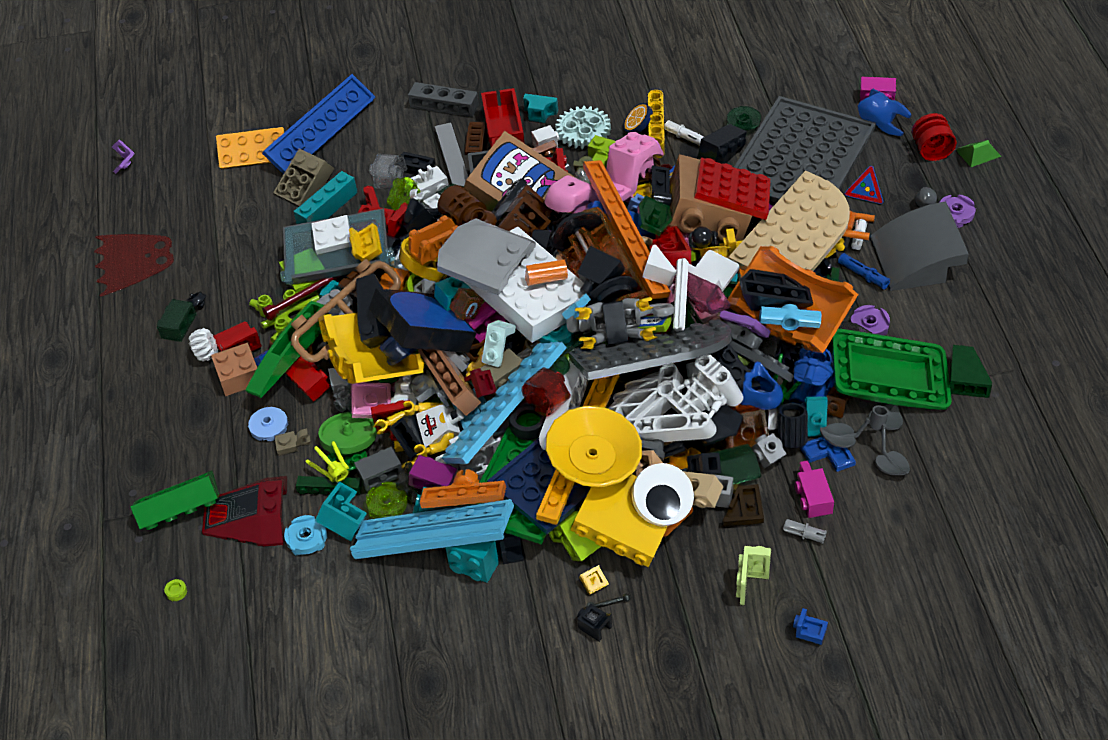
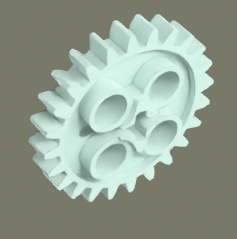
[555,106,611,149]

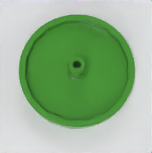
[318,412,377,454]

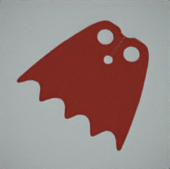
[94,234,174,296]

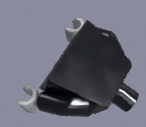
[399,189,439,241]

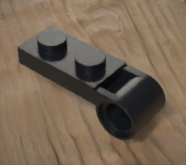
[650,165,672,206]

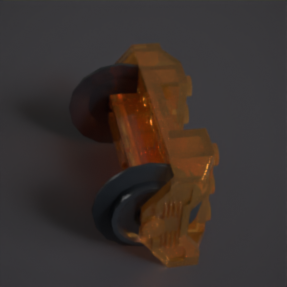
[551,207,653,307]

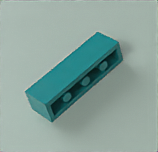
[293,171,358,233]

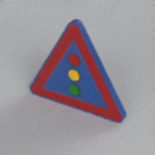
[845,166,884,204]

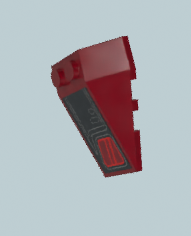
[202,476,287,547]

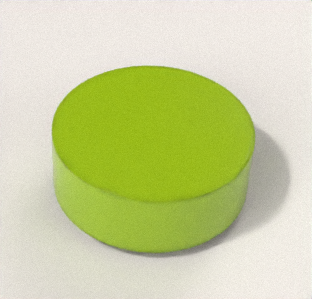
[164,579,187,601]

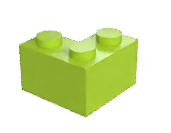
[548,511,601,561]

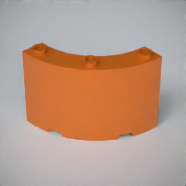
[725,246,859,353]

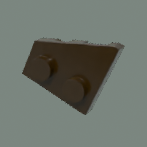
[723,484,764,526]

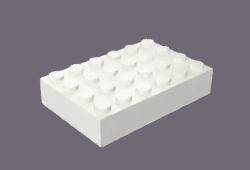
[465,227,584,343]

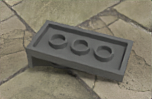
[724,321,794,382]

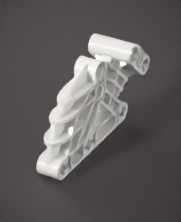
[606,354,743,442]

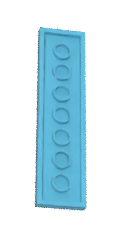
[441,342,567,464]

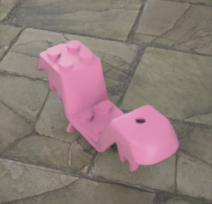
[545,132,664,214]

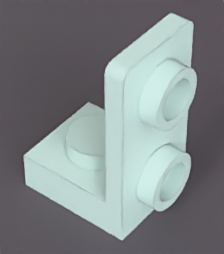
[482,320,516,367]

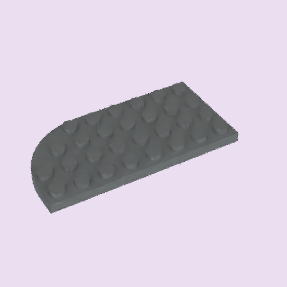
[568,319,732,380]

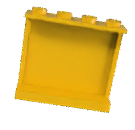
[571,474,668,567]

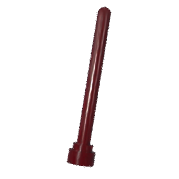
[262,276,341,321]

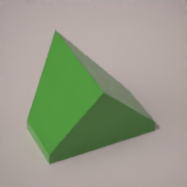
[957,140,1001,167]

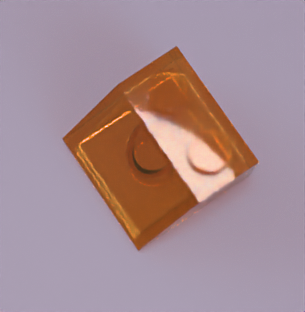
[726,408,769,457]

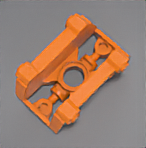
[409,215,458,265]

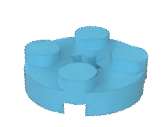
[284,515,327,555]

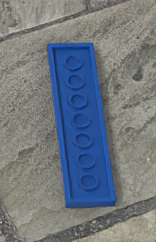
[262,74,376,174]

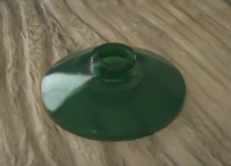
[727,106,761,130]

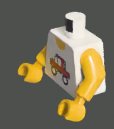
[403,401,464,457]

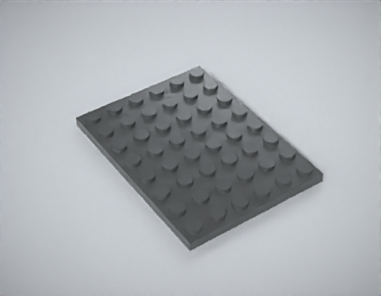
[734,96,876,203]

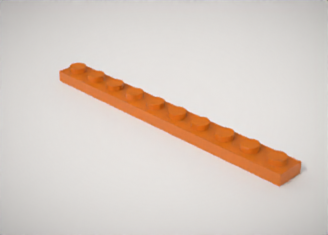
[583,160,671,299]

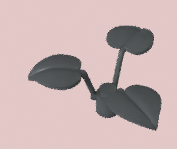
[820,404,910,475]

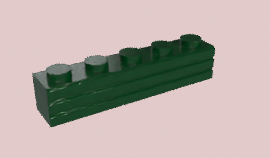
[296,476,362,495]

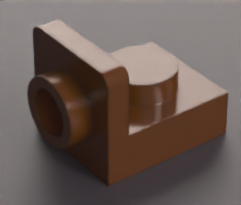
[826,387,851,418]

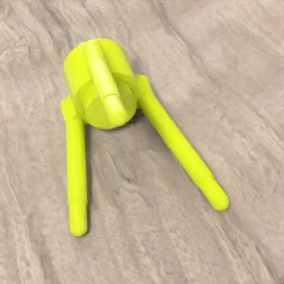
[305,441,349,482]

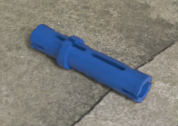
[838,253,890,289]

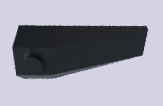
[356,273,391,349]

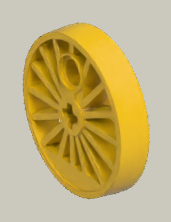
[399,237,444,282]

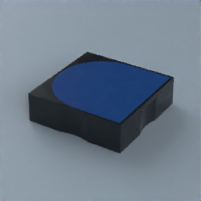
[369,288,477,353]

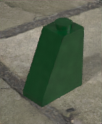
[949,345,992,398]

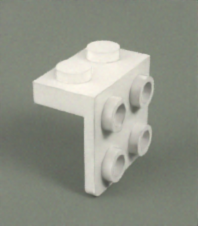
[687,250,740,296]

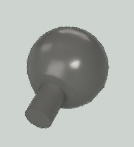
[915,187,937,207]

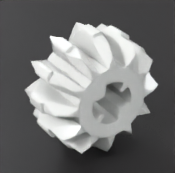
[189,328,218,361]

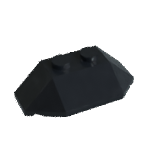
[739,269,813,311]
[663,392,744,444]

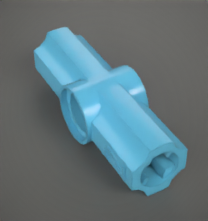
[759,304,822,331]

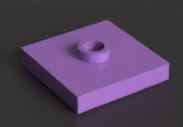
[720,310,771,338]

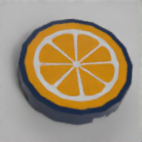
[623,103,653,133]

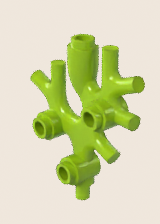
[249,289,320,343]

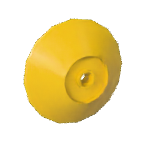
[546,406,642,487]

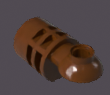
[437,185,497,226]

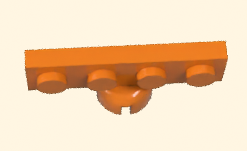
[420,469,506,508]

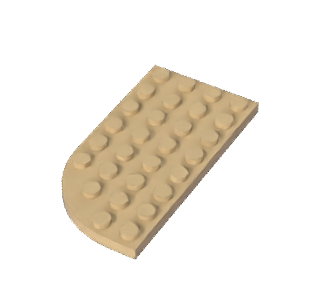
[728,170,850,271]

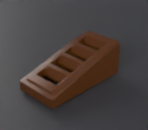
[465,122,487,155]

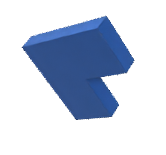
[800,436,856,472]

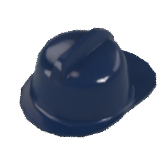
[380,335,417,366]

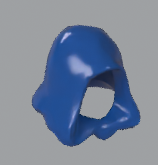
[740,361,783,410]

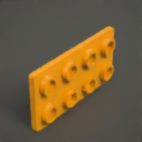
[216,127,284,169]

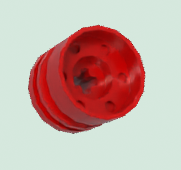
[911,113,957,161]

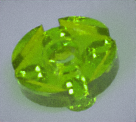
[387,177,420,210]
[366,482,408,519]

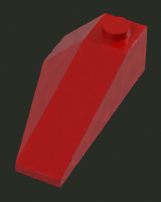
[650,226,691,270]

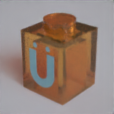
[449,288,484,320]

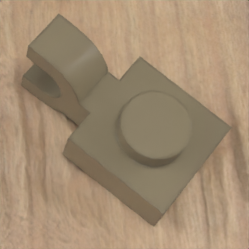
[275,428,311,456]

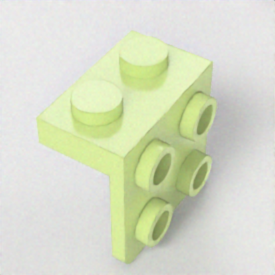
[736,546,771,605]

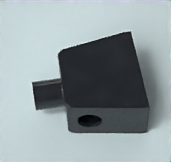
[578,246,626,295]

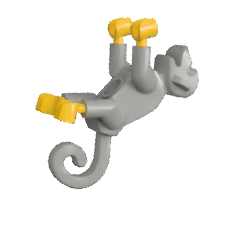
[566,297,674,349]

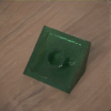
[712,444,761,484]

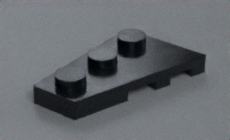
[710,344,761,392]

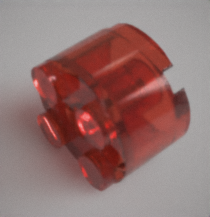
[521,367,571,416]

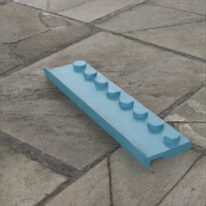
[350,499,514,559]

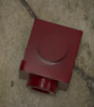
[464,368,497,398]

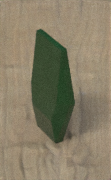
[637,195,673,236]

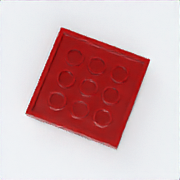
[694,158,770,220]

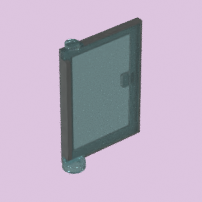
[280,208,396,285]

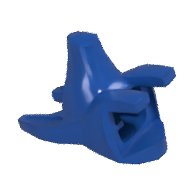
[858,88,912,136]

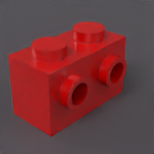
[285,357,330,402]

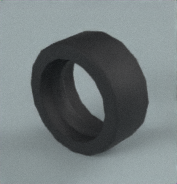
[508,400,547,440]

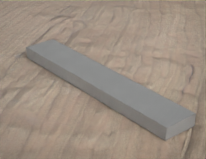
[435,123,468,187]

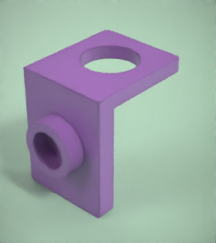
[112,139,135,174]

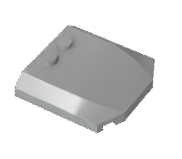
[437,219,536,295]

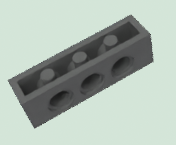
[408,82,479,118]

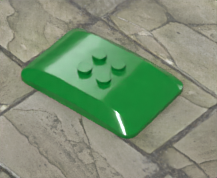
[831,329,952,410]

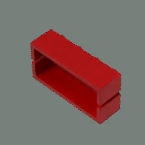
[481,88,525,149]

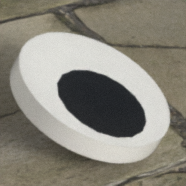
[631,463,694,526]

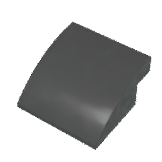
[870,201,969,291]

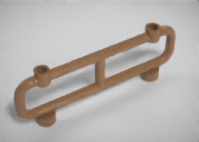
[291,259,401,363]

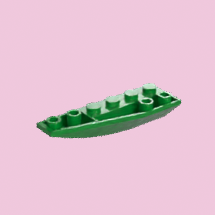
[245,300,329,398]

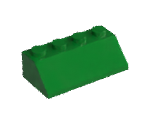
[130,471,220,530]

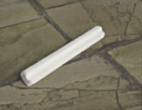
[673,258,689,332]

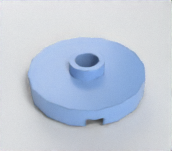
[248,407,288,442]

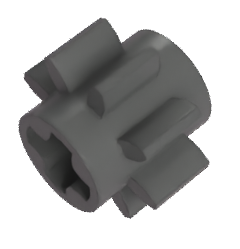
[333,389,351,413]

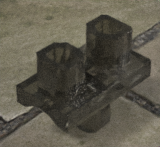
[396,462,422,504]

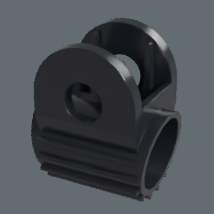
[776,402,808,448]

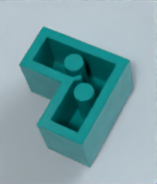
[315,482,367,541]

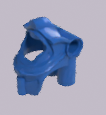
[788,348,835,404]

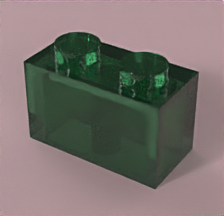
[157,299,196,342]

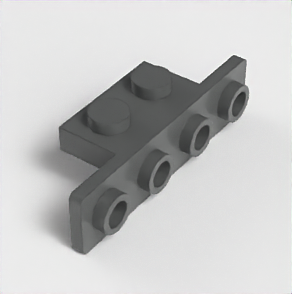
[410,365,450,408]

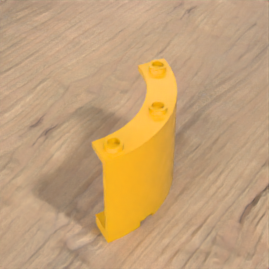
[318,313,424,384]

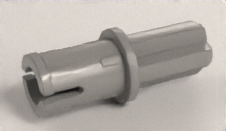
[783,519,827,544]

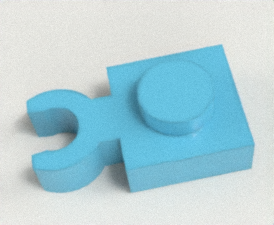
[562,293,591,320]

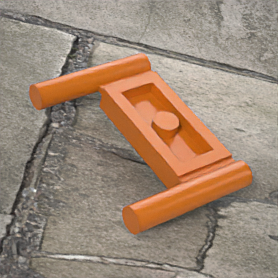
[843,211,875,240]

